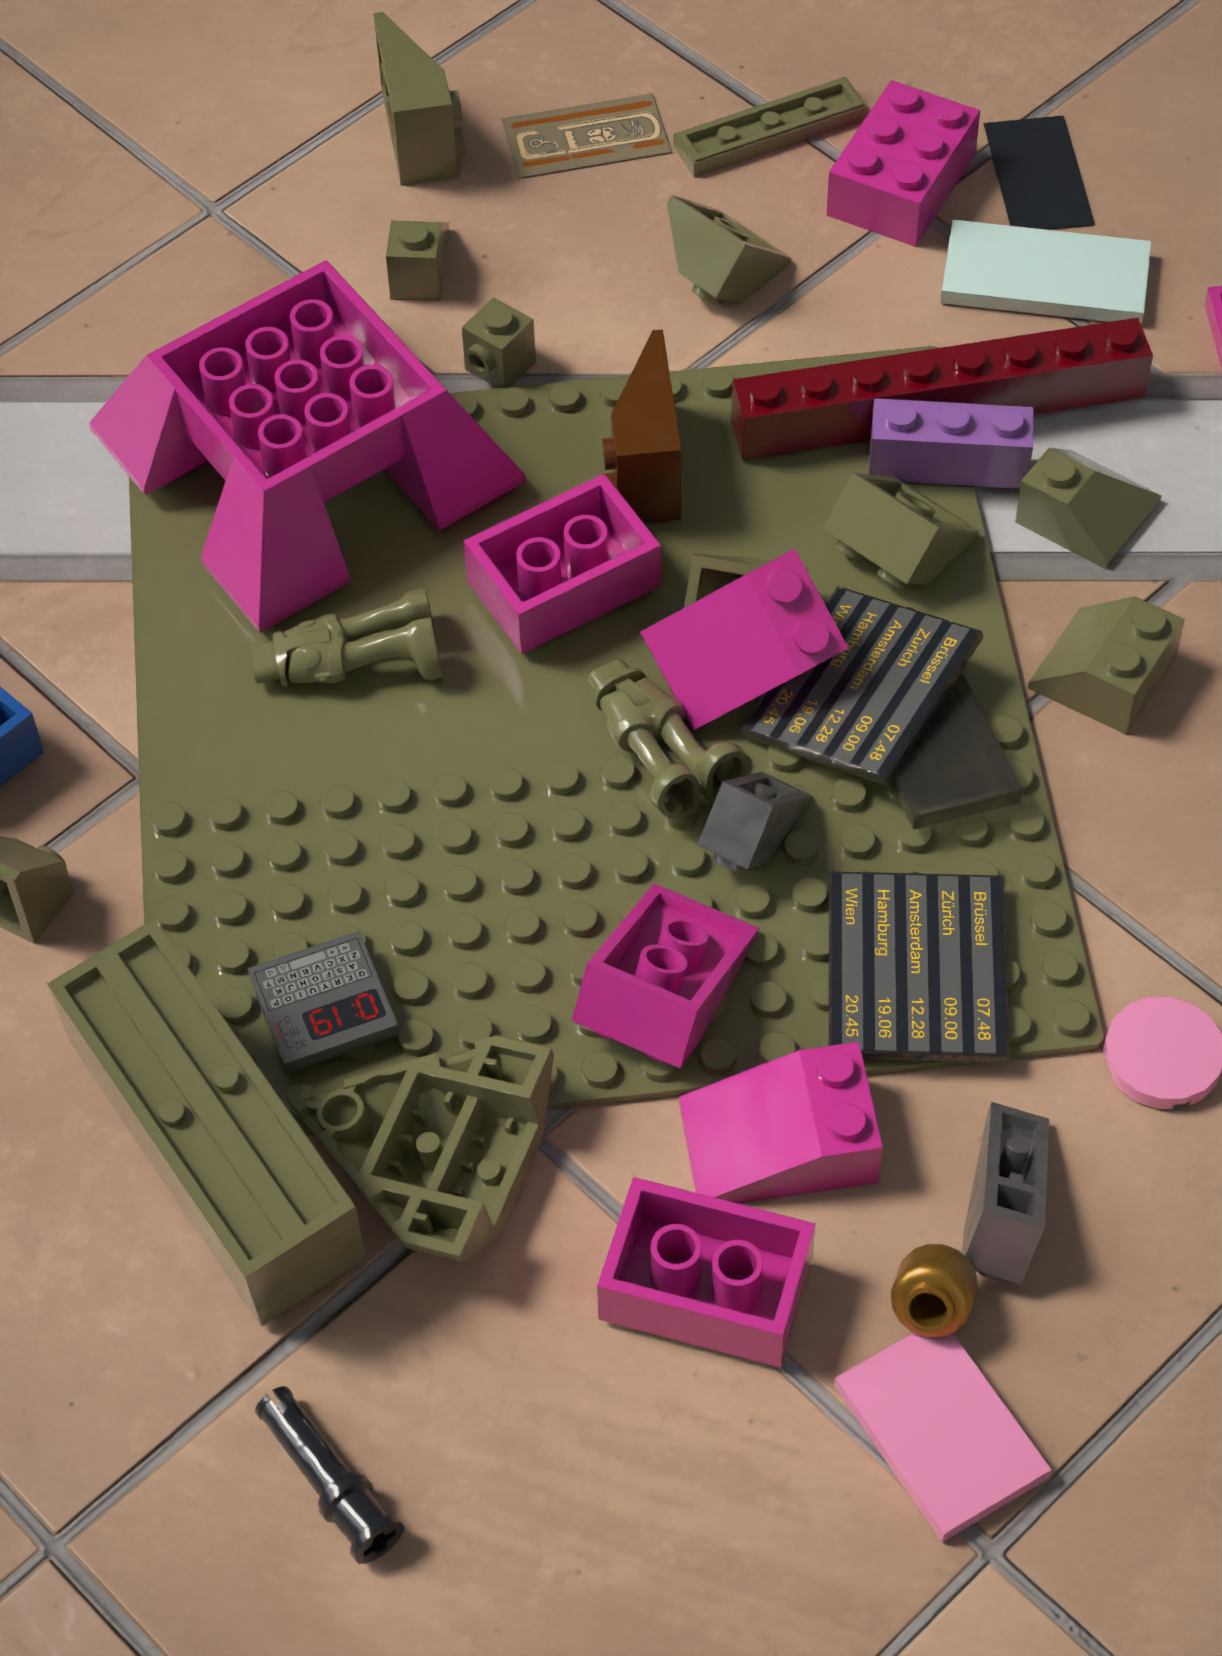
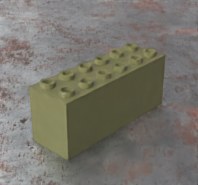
[47,919,367,1327]

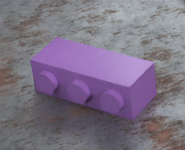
[869,399,1033,489]

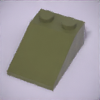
[373,12,465,185]

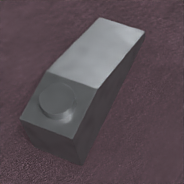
[962,1102,1049,1285]

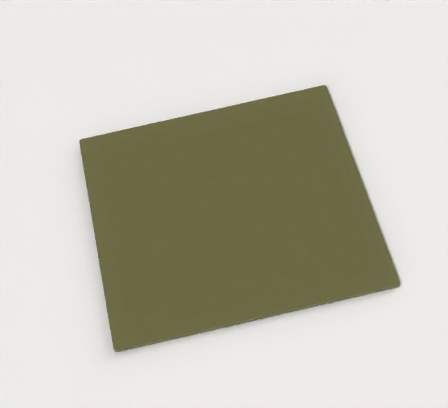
[129,346,1104,1137]

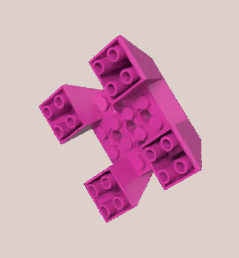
[89,260,526,633]

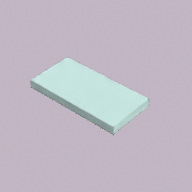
[941,220,1151,326]

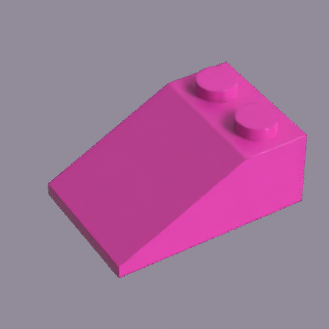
[640,548,848,730]
[571,883,759,1068]
[679,1042,883,1203]

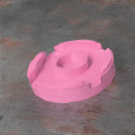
[1103,997,1222,1109]

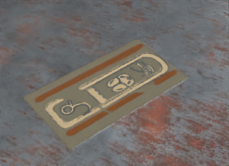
[501,93,671,178]

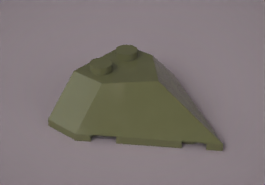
[286,1035,554,1262]

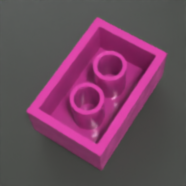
[826,80,980,247]
[463,474,661,655]
[597,1177,816,1368]

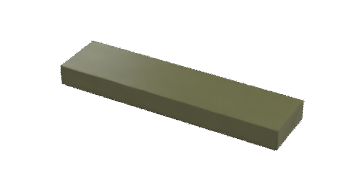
[673,76,867,177]

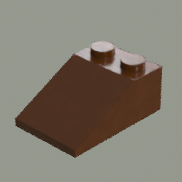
[602,329,682,523]

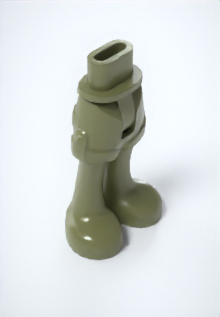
[250,587,443,687]
[587,659,748,818]

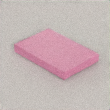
[834,1333,1052,1543]

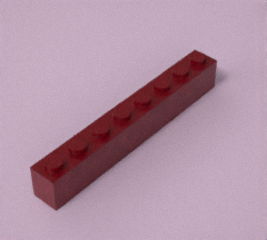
[731,318,1153,460]

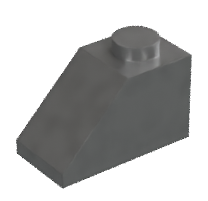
[697,771,811,872]

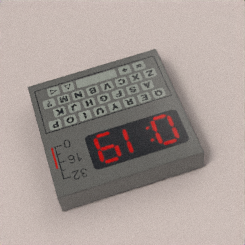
[247,931,399,1074]

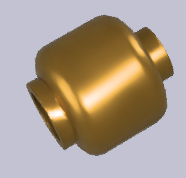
[891,1244,978,1338]

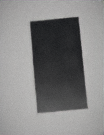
[983,115,1094,229]

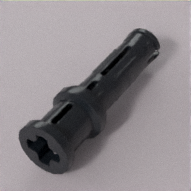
[255,1386,404,1564]

